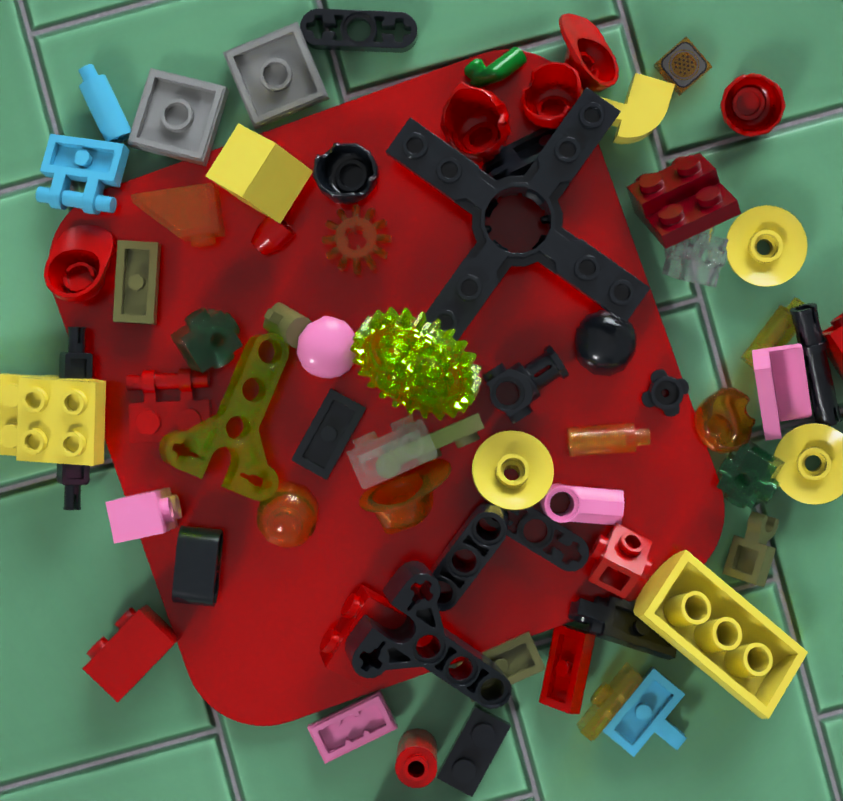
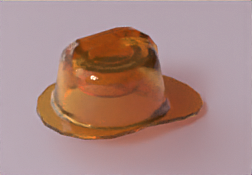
[359,459,452,534]

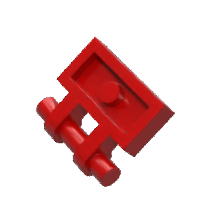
[126,368,213,444]

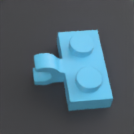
[601,666,687,757]

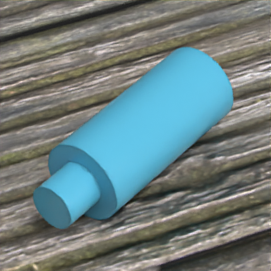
[78,64,131,143]

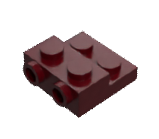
[626,152,741,249]

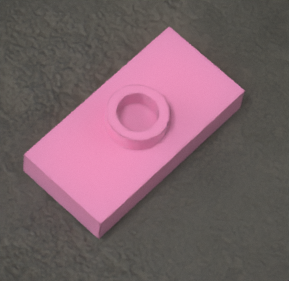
[307,690,398,764]

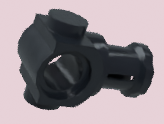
[482,345,569,424]

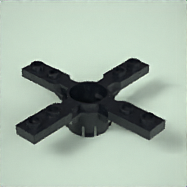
[386,87,650,353]

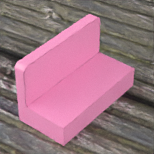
[752,343,812,441]

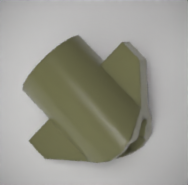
[263,302,312,348]

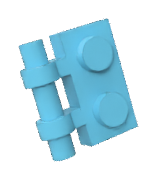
[36,134,130,215]

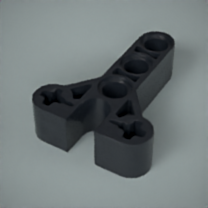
[345,561,512,709]

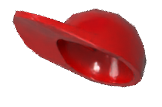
[559,13,619,92]
[44,225,114,303]

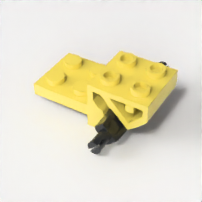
[0,326,106,510]

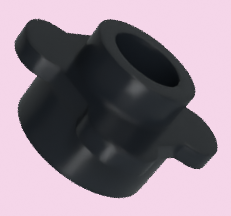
[641,370,689,417]

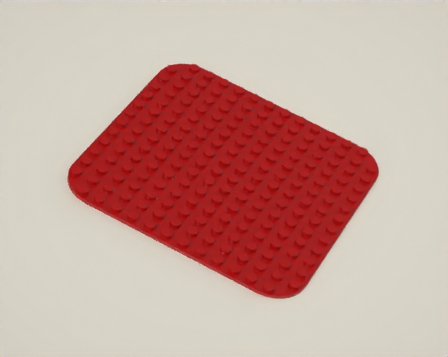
[49,49,725,726]

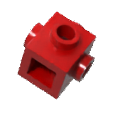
[588,523,653,599]

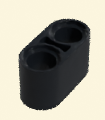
[172,526,223,607]

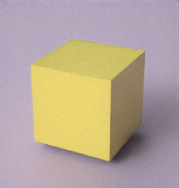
[206,123,313,224]

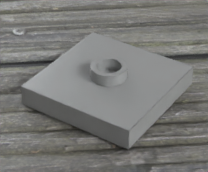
[223,22,329,130]
[127,68,229,167]

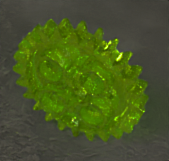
[350,307,483,420]

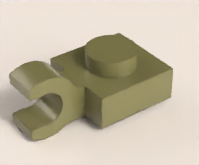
[722,511,779,587]

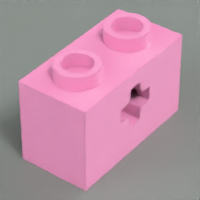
[105,487,182,544]

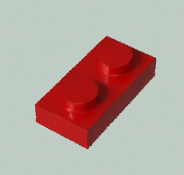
[539,624,596,714]

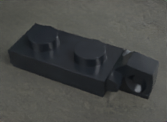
[568,595,677,660]

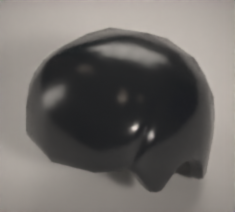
[313,143,379,205]
[575,310,636,376]

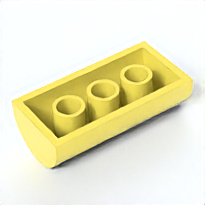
[633,550,808,719]

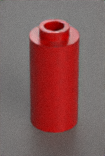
[395,728,438,788]

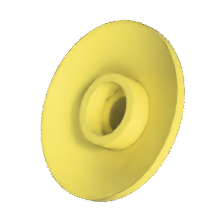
[725,205,808,287]
[773,423,843,505]
[472,430,554,511]

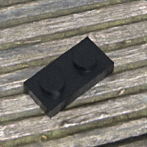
[291,388,367,480]
[437,704,511,797]

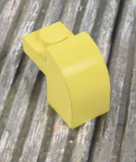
[601,73,675,144]

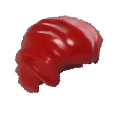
[440,82,511,163]

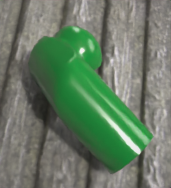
[464,46,527,88]

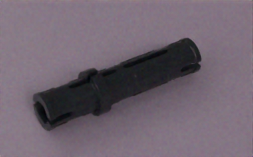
[790,303,842,426]

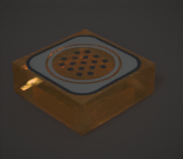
[654,37,712,96]

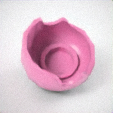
[297,316,359,379]

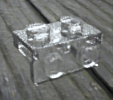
[346,415,438,489]

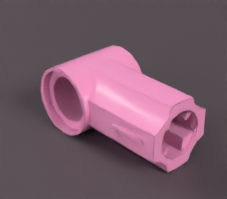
[540,483,625,525]

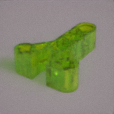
[159,333,289,501]

